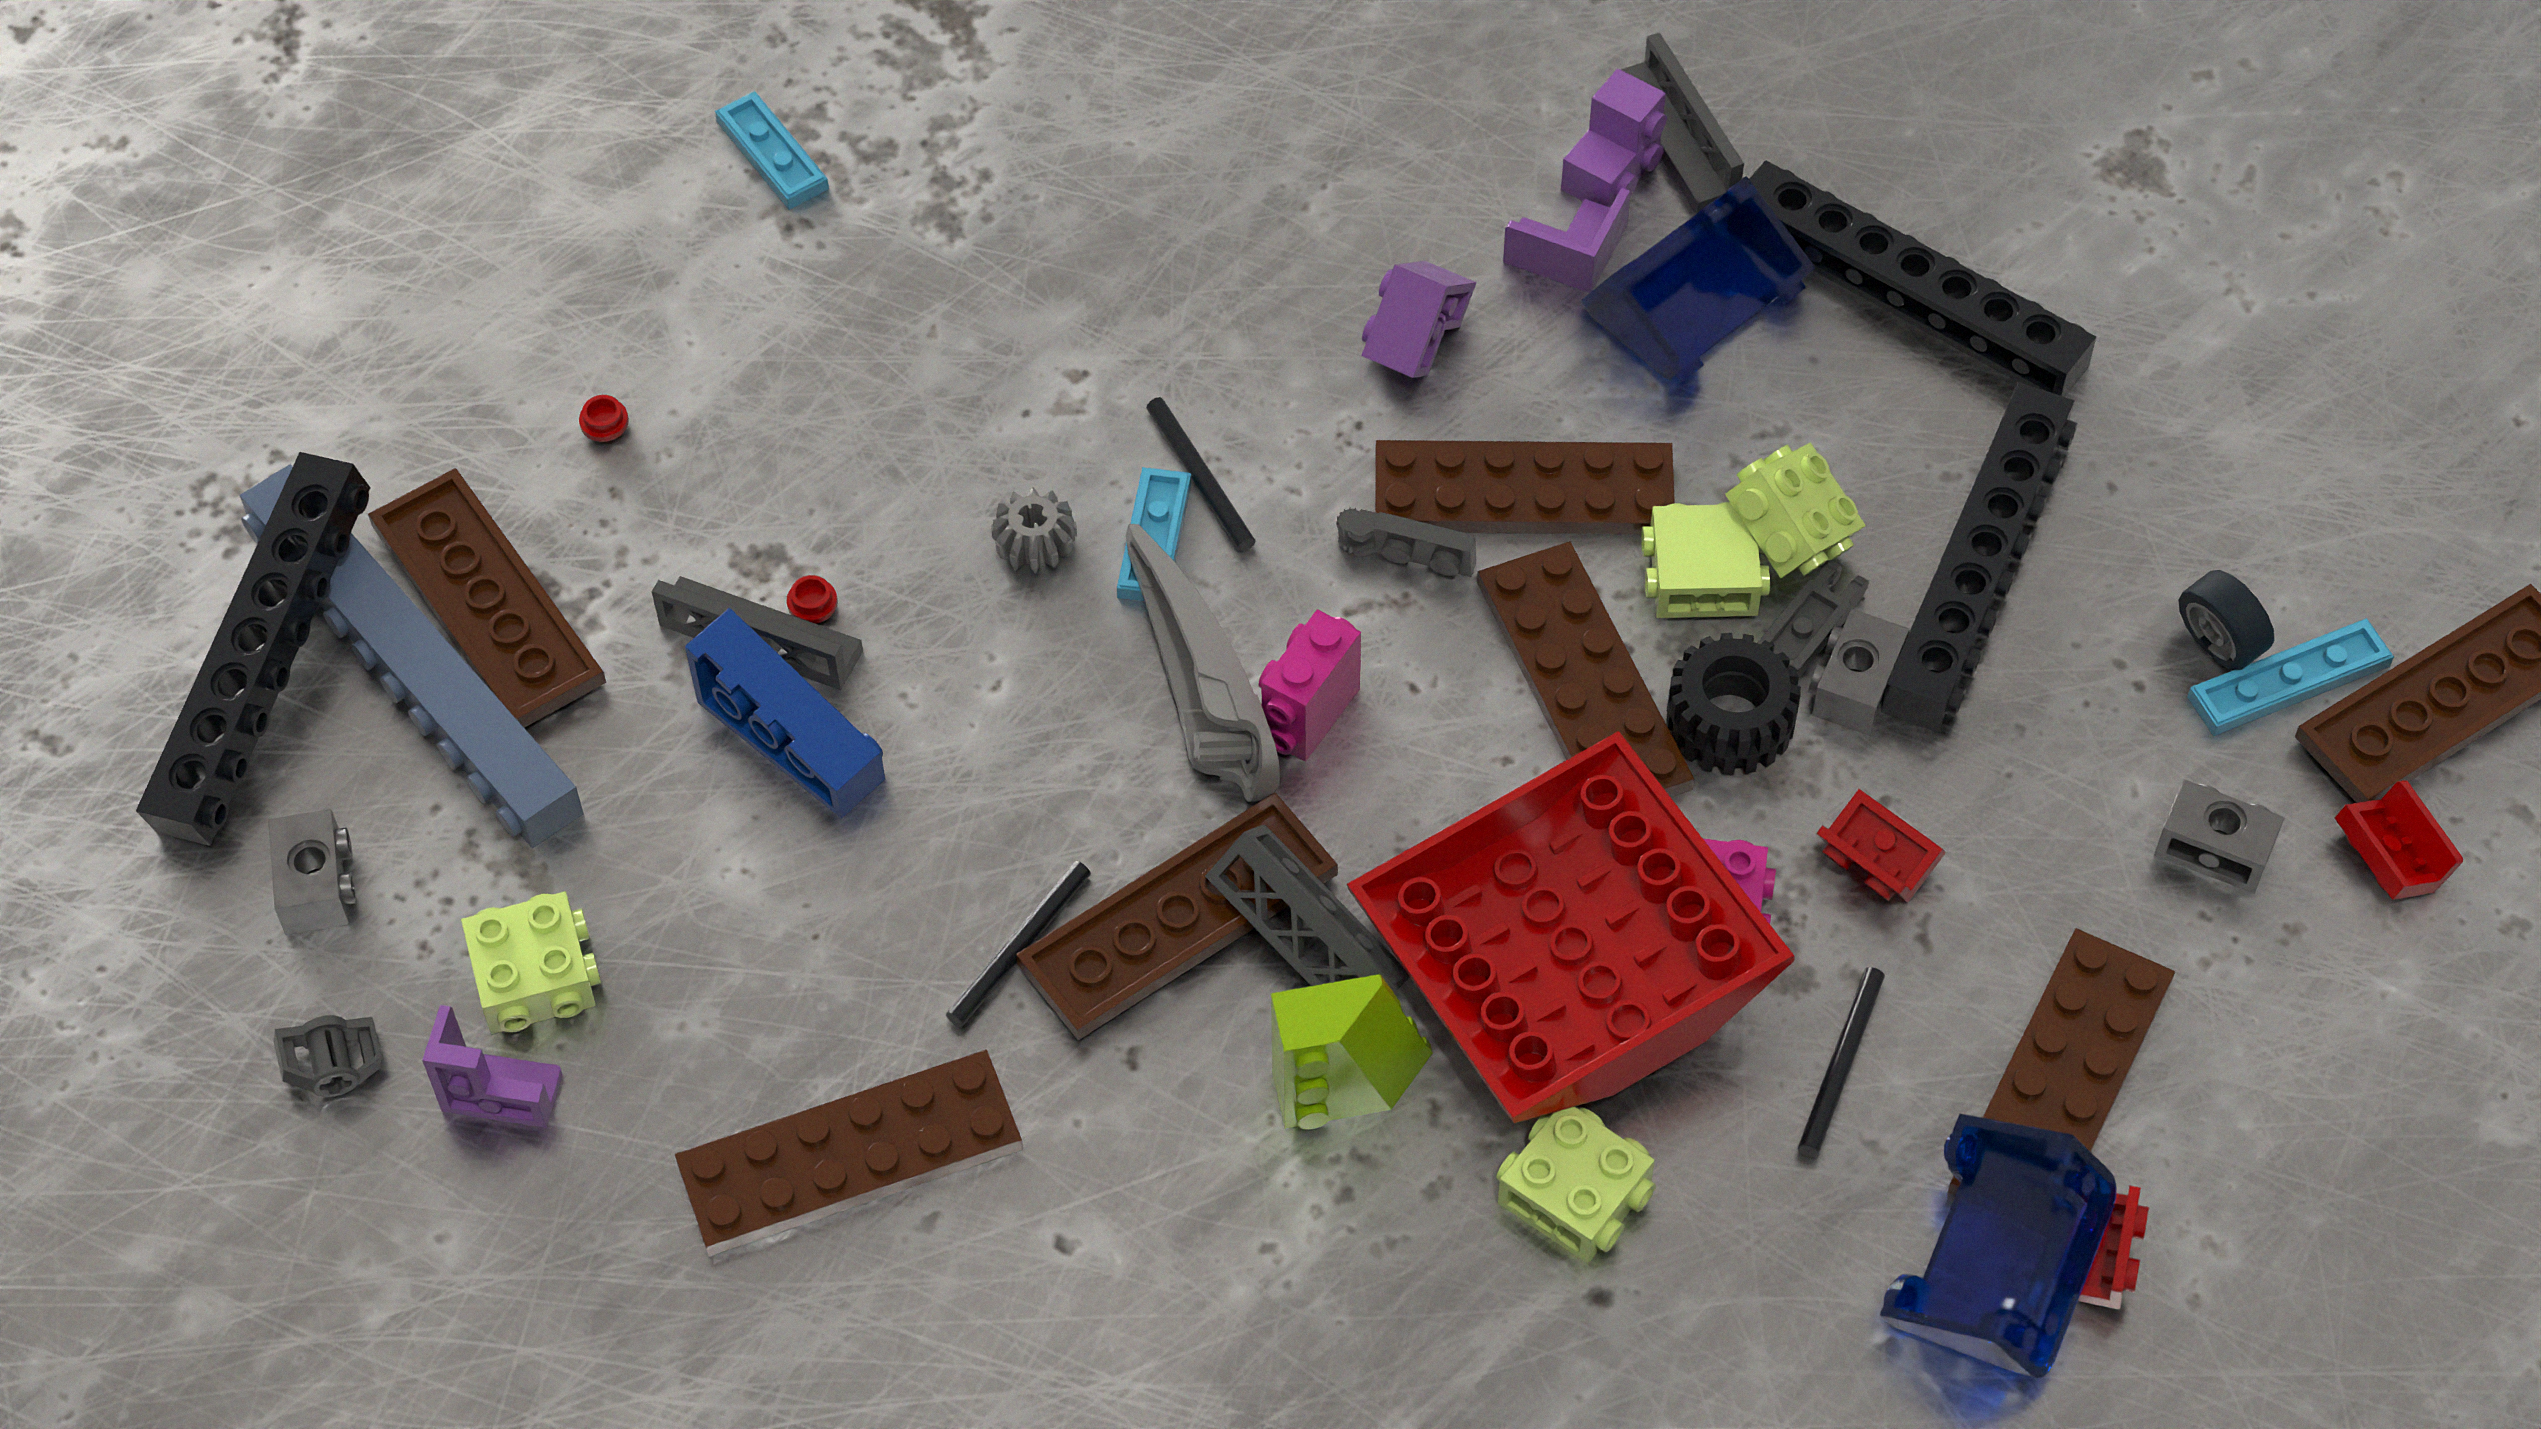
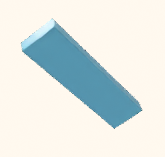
[2187,618,2394,736]

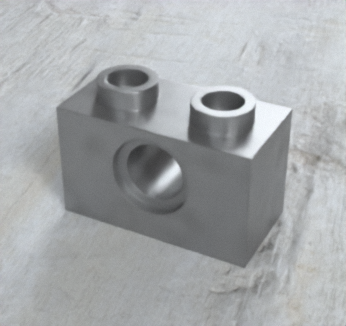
[1808,609,1909,736]
[2154,779,2285,894]
[268,809,356,935]

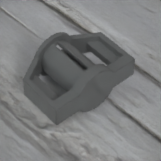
[273,1015,382,1097]

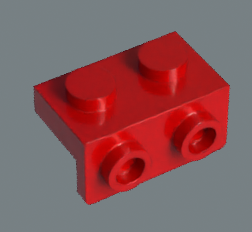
[2334,780,2463,900]
[1816,789,1946,903]
[2053,1185,2149,1309]

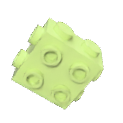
[1725,442,1866,578]
[1641,502,1770,618]
[461,891,601,1034]
[1496,1106,1656,1264]

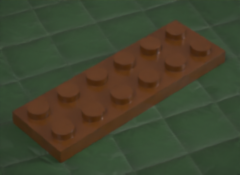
[1375,440,1675,535]
[368,468,606,727]
[1477,541,1694,797]
[2295,584,2541,803]
[1016,792,1338,1040]
[1947,928,2176,1239]
[675,1049,1023,1257]

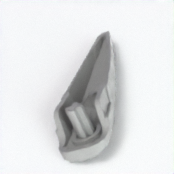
[1126,524,1280,802]

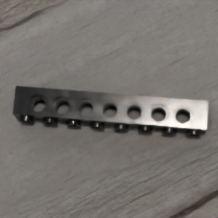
[1730,160,2097,397]
[1881,382,2078,733]
[136,452,371,846]

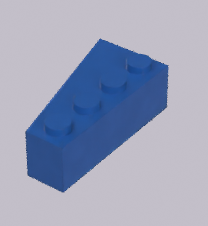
[685,608,885,819]

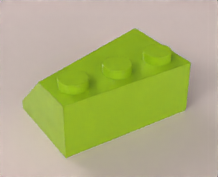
[1271,974,1433,1129]

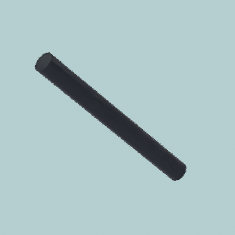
[1146,397,1256,552]
[946,861,1091,1027]
[1798,967,1885,1157]

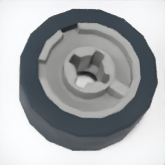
[2178,570,2275,670]

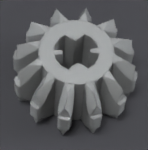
[991,487,1077,574]

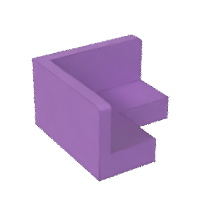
[1503,188,1631,293]
[422,1005,562,1128]

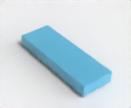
[715,91,829,210]
[1117,467,1192,601]

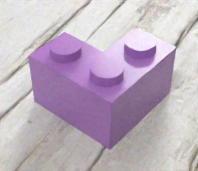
[1561,68,1667,207]
[1361,261,1477,378]

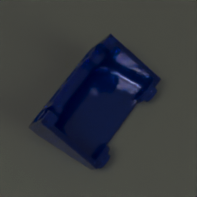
[1580,176,1816,382]
[1879,1113,2117,1378]

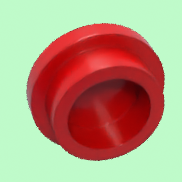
[579,395,629,442]
[787,575,838,624]

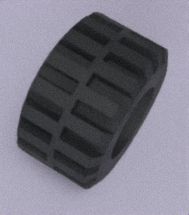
[1666,633,1801,775]

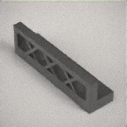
[1621,32,1744,215]
[651,576,863,690]
[1205,824,1410,992]

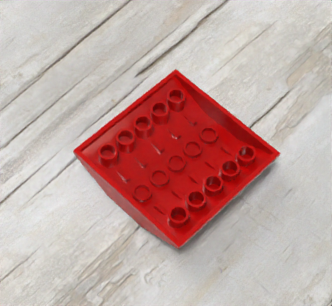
[1347,731,1795,1123]

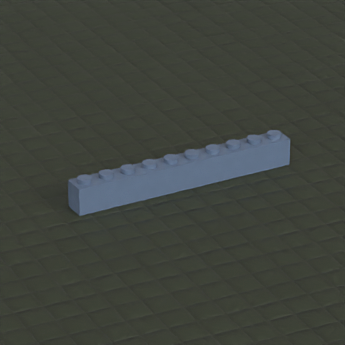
[239,464,584,849]

